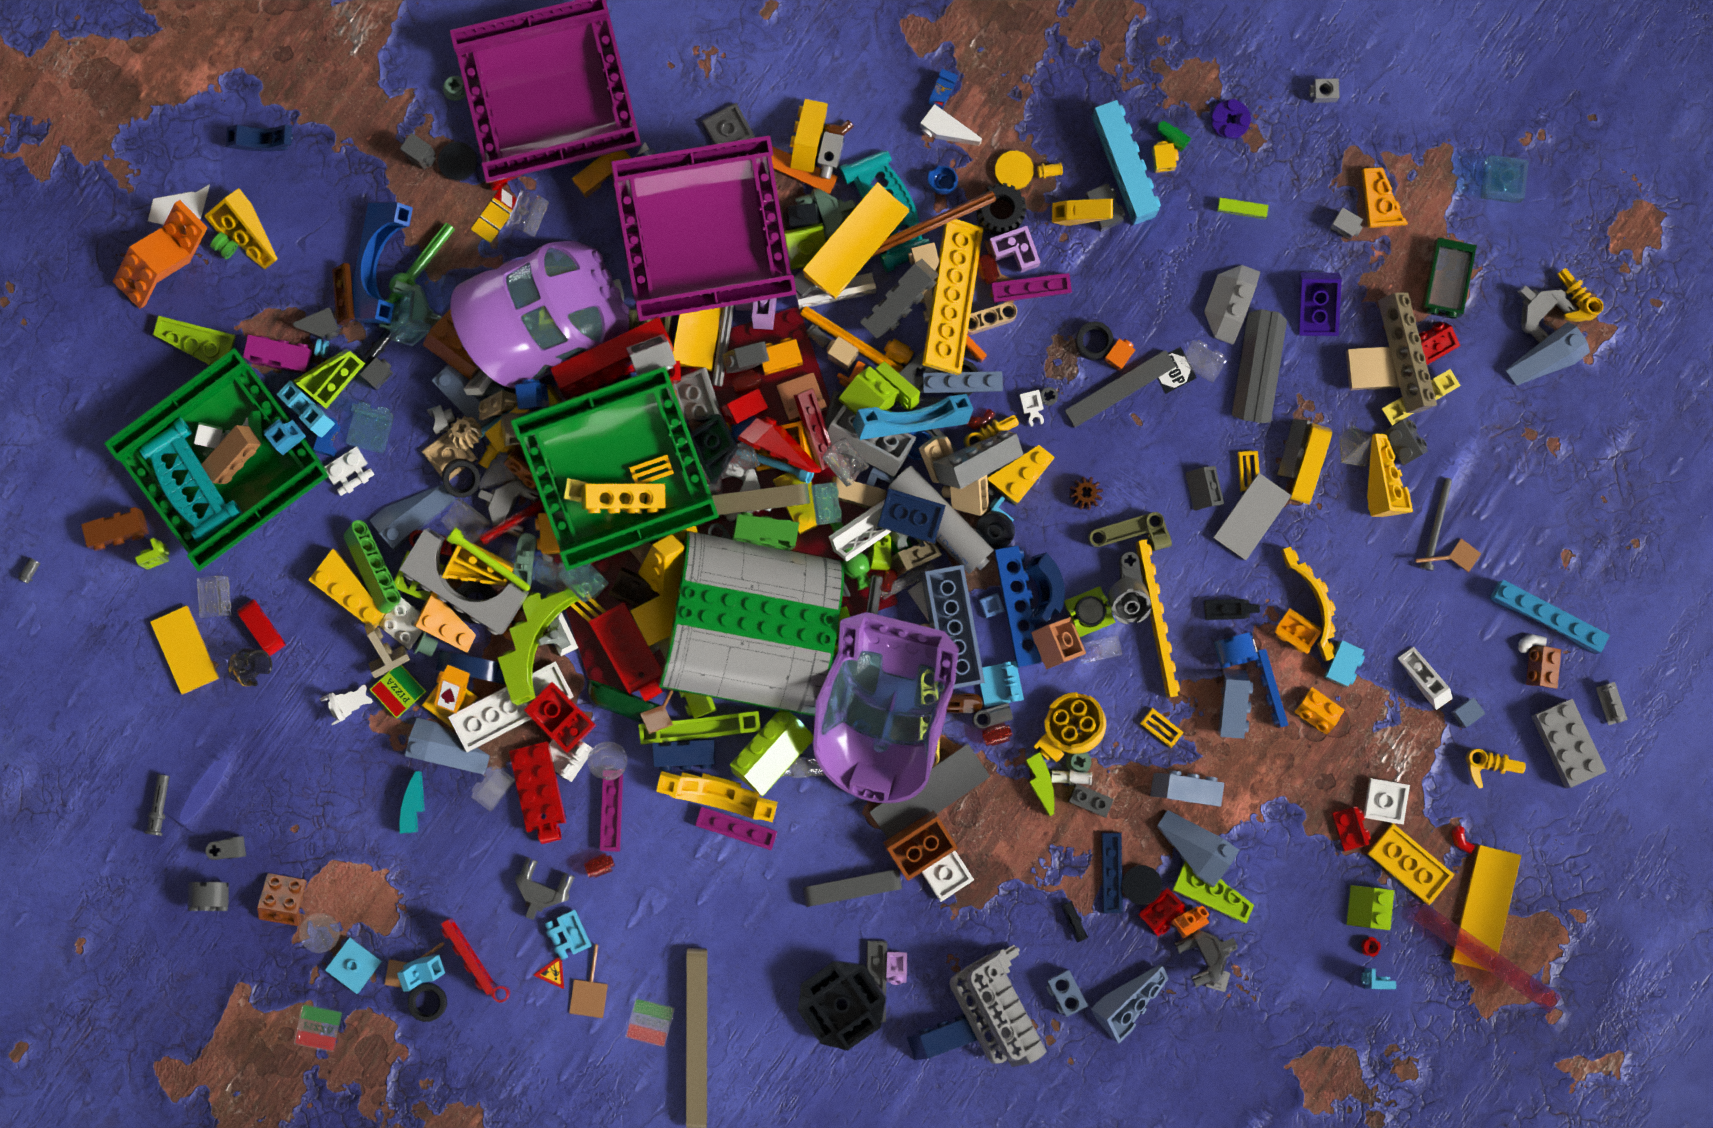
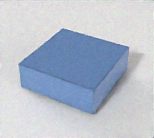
[979,593,1005,619]

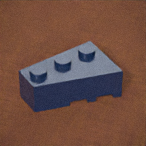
[653,740,716,771]
[907,1014,978,1060]

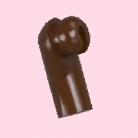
[823,120,854,136]

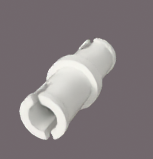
[1052,769,1092,786]

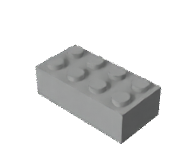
[1531,699,1607,788]

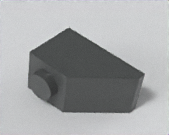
[293,307,341,340]
[722,342,769,373]

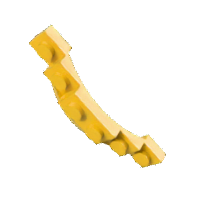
[1281,547,1336,662]
[656,771,778,823]

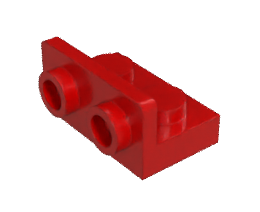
[1419,322,1460,365]
[1331,806,1371,852]
[1138,887,1187,936]

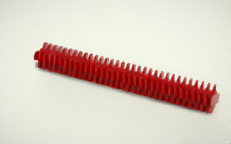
[479,500,545,545]

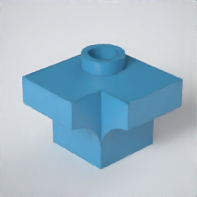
[263,419,306,455]

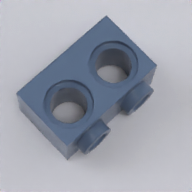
[1046,969,1088,1017]

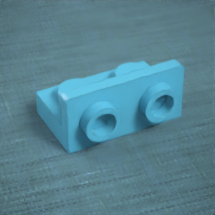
[1361,968,1396,989]

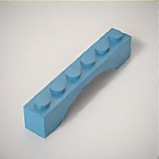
[853,394,973,440]
[1490,580,1610,654]

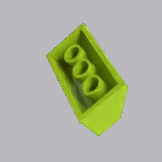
[730,710,814,797]

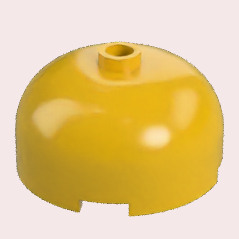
[1044,692,1106,754]

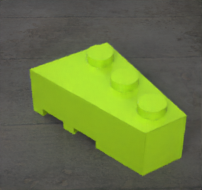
[293,349,365,409]

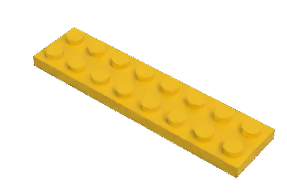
[922,219,983,375]

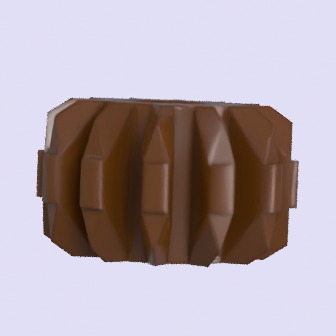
[1069,476,1103,510]

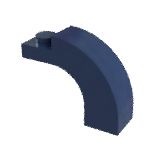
[226,125,293,152]
[1025,552,1065,626]
[436,651,506,685]

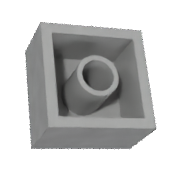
[626,334,676,375]

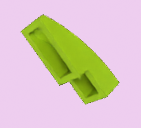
[1025,752,1054,816]

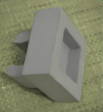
[1205,971,1230,992]

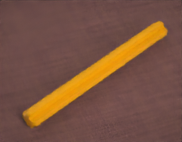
[801,306,903,373]

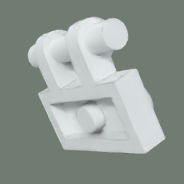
[325,446,375,496]

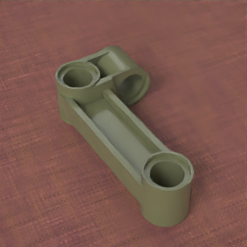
[1087,512,1172,552]

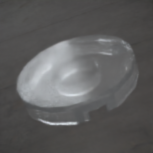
[588,742,628,780]
[299,913,340,953]

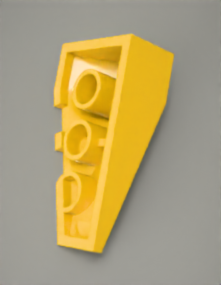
[204,188,277,269]
[1367,434,1413,517]

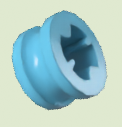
[314,339,329,358]

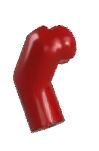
[1451,825,1475,854]

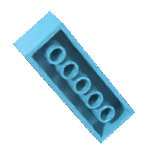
[1092,100,1161,225]

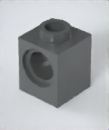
[360,357,393,390]

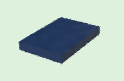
[877,488,946,544]

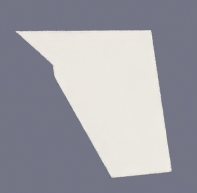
[148,184,210,227]

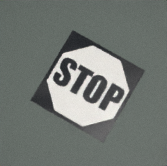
[1158,347,1197,394]

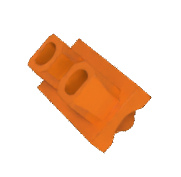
[1171,906,1209,938]

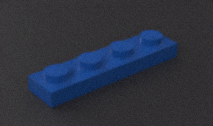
[1255,649,1288,728]

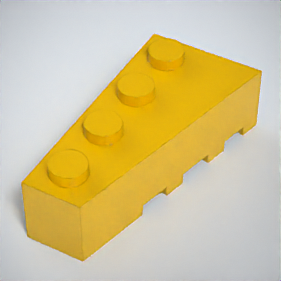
[309,549,386,628]

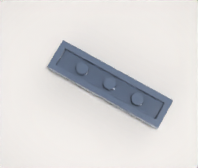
[923,371,1003,393]

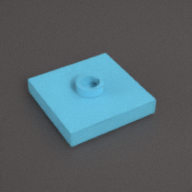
[325,937,382,994]

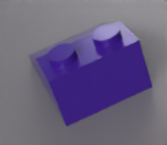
[1299,272,1342,336]

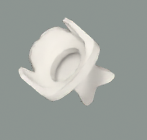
[320,685,373,725]

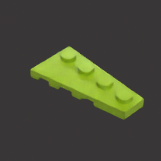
[153,316,236,365]
[1172,861,1254,924]

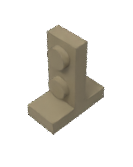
[890,541,942,579]
[364,622,410,678]

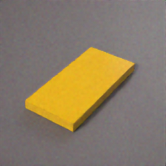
[150,606,219,695]
[1367,823,1455,905]

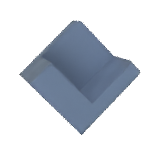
[866,466,896,487]
[1451,697,1485,728]

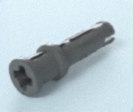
[144,774,170,836]

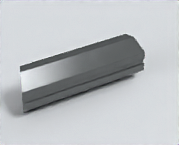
[1231,309,1287,423]

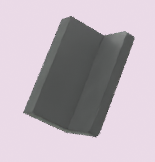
[1186,466,1224,511]

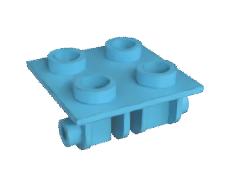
[980,661,1024,708]

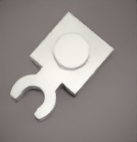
[1019,390,1044,427]

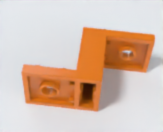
[113,200,208,309]

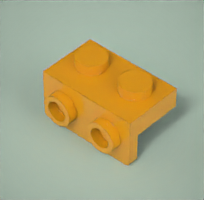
[1274,608,1323,654]
[1295,687,1344,734]

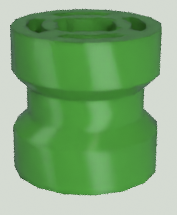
[210,232,238,259]

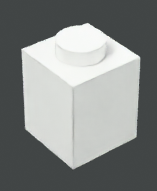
[194,422,225,449]

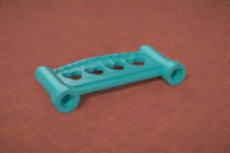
[839,150,930,273]
[139,417,243,542]

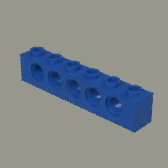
[994,545,1042,668]

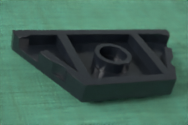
[684,414,739,484]

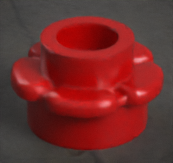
[1361,937,1381,957]

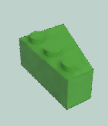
[732,512,799,551]

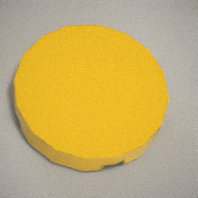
[995,151,1034,190]

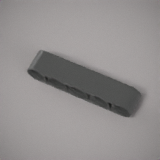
[802,869,902,907]

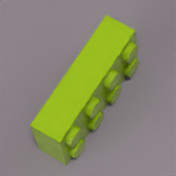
[875,361,920,411]

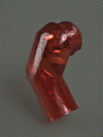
[967,408,996,429]
[881,569,897,593]

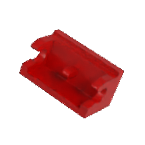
[719,388,768,425]

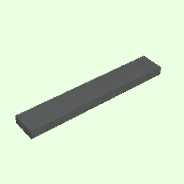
[1064,350,1176,428]

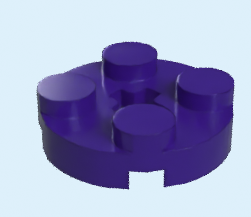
[1211,99,1251,139]

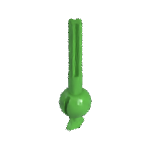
[385,222,455,304]
[817,494,871,590]

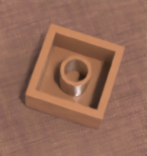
[1031,617,1086,669]

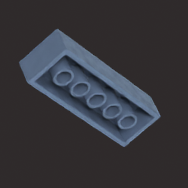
[920,565,985,690]

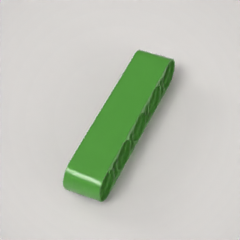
[343,520,401,614]

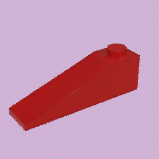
[738,417,821,473]

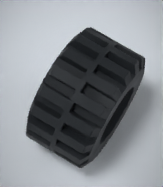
[976,183,1027,235]

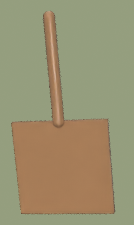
[569,944,608,1018]

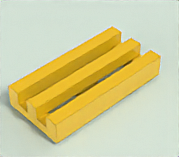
[1237,451,1259,492]
[630,455,674,484]
[570,591,607,622]
[1140,708,1184,748]

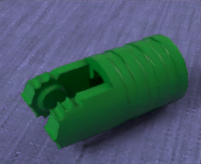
[1157,121,1192,152]

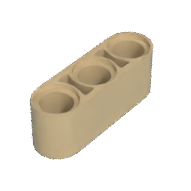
[967,302,1017,335]
[828,477,887,509]

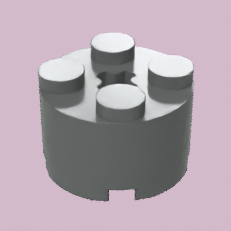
[1108,576,1151,624]
[187,882,229,911]

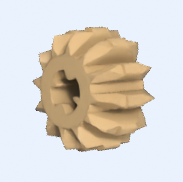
[448,415,483,451]

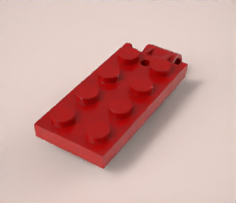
[589,602,663,702]
[509,742,566,844]
[441,918,510,1002]

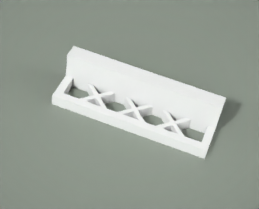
[796,273,876,309]
[829,499,892,561]

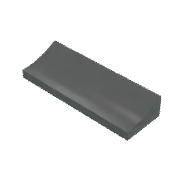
[870,744,991,839]

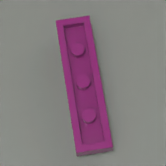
[991,273,1072,303]
[600,771,624,852]
[695,807,778,851]

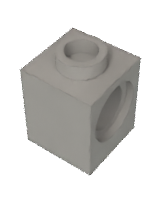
[1309,79,1339,103]
[1330,208,1363,240]

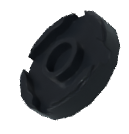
[438,142,478,182]
[976,511,1015,549]
[1122,865,1162,905]

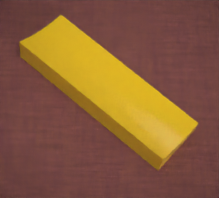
[803,182,909,299]
[673,307,723,371]
[1451,845,1522,972]

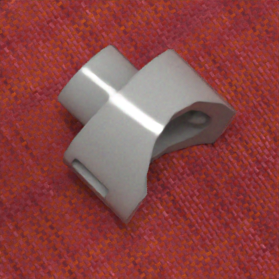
[427,405,456,435]

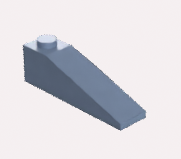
[1505,321,1590,385]
[432,365,499,440]
[370,485,456,550]
[405,718,490,775]
[1157,810,1240,888]
[1091,964,1168,1044]

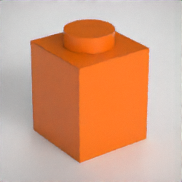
[1104,338,1135,372]

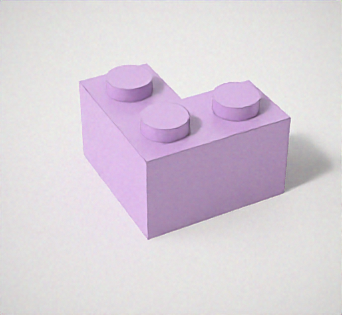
[989,226,1040,273]
[735,298,777,330]

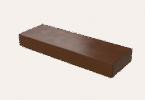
[332,263,355,325]

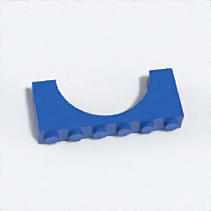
[352,202,413,323]

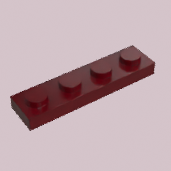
[793,388,838,470]

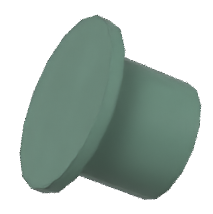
[443,76,466,101]
[413,631,438,657]
[1066,752,1092,772]

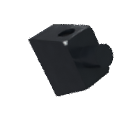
[783,203,822,231]

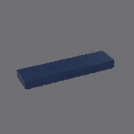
[1101,833,1123,913]

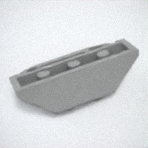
[1204,265,1260,345]

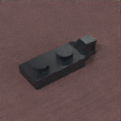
[1204,599,1260,621]

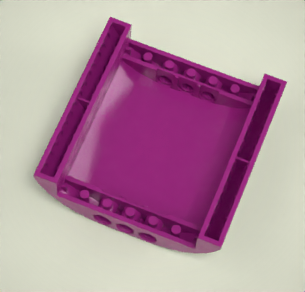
[450,0,641,183]
[611,135,797,321]

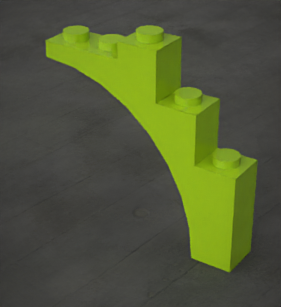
[498,585,586,706]

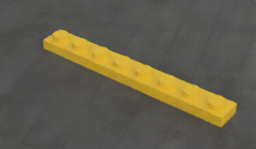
[1135,539,1180,698]

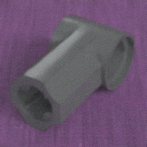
[972,703,1013,730]

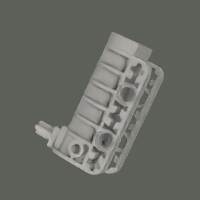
[950,944,1046,1067]

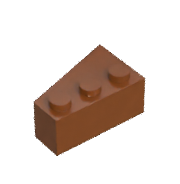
[81,507,149,551]

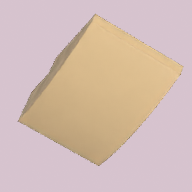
[1346,347,1400,391]

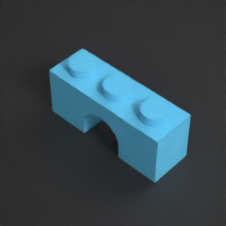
[277,380,335,438]

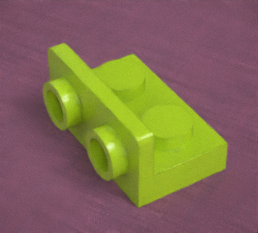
[135,538,170,570]

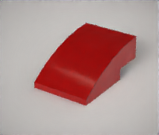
[524,682,597,754]

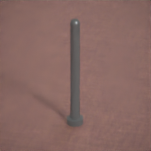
[1420,478,1452,571]

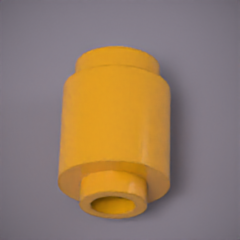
[884,338,914,365]

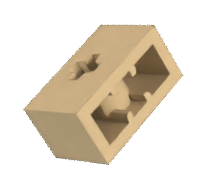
[827,336,859,371]

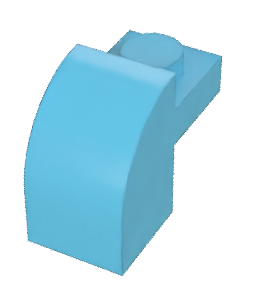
[397,955,445,992]

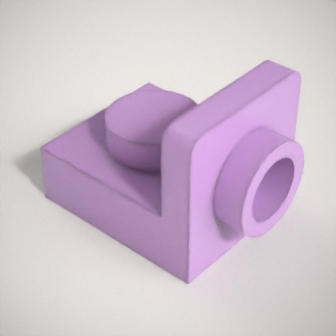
[886,952,907,985]

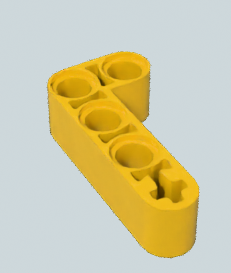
[1290,423,1332,505]

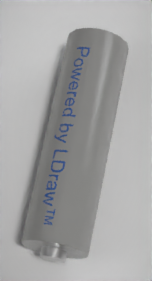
[887,466,994,574]

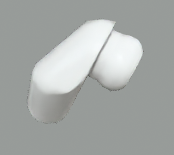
[1518,634,1547,653]

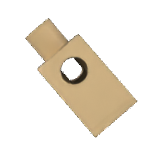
[942,475,989,516]

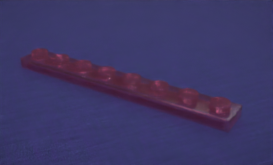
[1414,903,1561,1013]

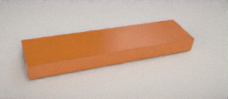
[771,146,838,194]

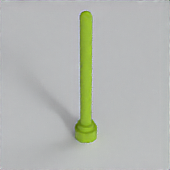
[446,527,530,591]

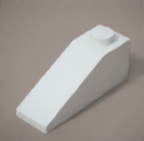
[920,104,982,146]
[1398,647,1452,710]

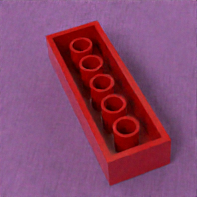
[550,317,674,400]

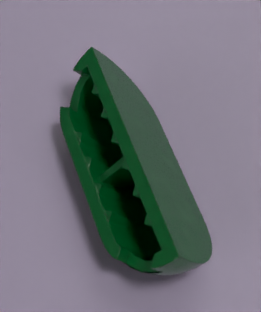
[587,679,662,723]

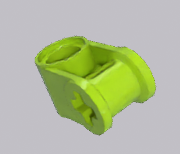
[867,534,892,571]

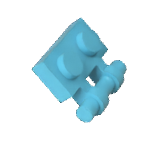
[545,909,592,960]

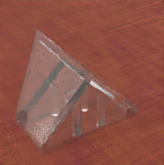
[1339,425,1372,467]

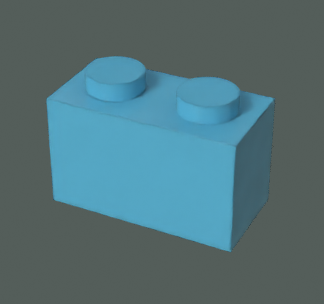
[1323,640,1365,687]

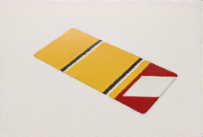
[471,188,520,243]

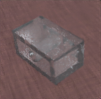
[471,765,515,811]

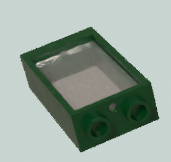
[1421,237,1477,319]

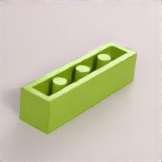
[1217,198,1269,219]

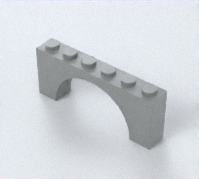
[400,528,529,635]

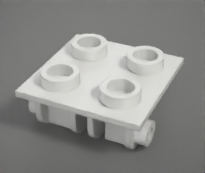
[378,597,423,650]
[549,739,594,782]

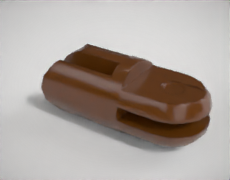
[940,693,983,713]

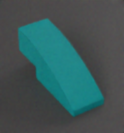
[399,771,425,834]

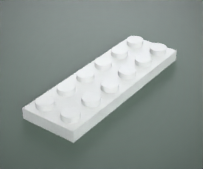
[449,661,574,753]

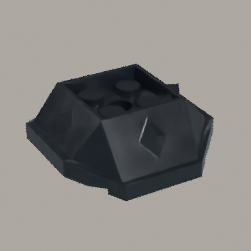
[798,960,887,1051]

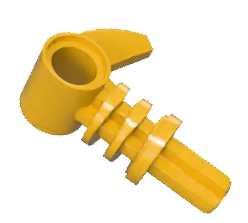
[1557,268,1604,322]
[963,415,1019,447]
[1465,749,1526,788]

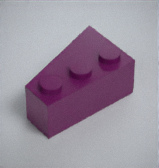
[243,335,313,374]

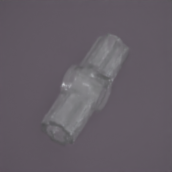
[781,757,826,778]

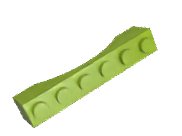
[639,711,761,745]

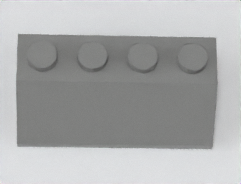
[828,405,917,477]

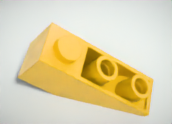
[1052,199,1113,226]

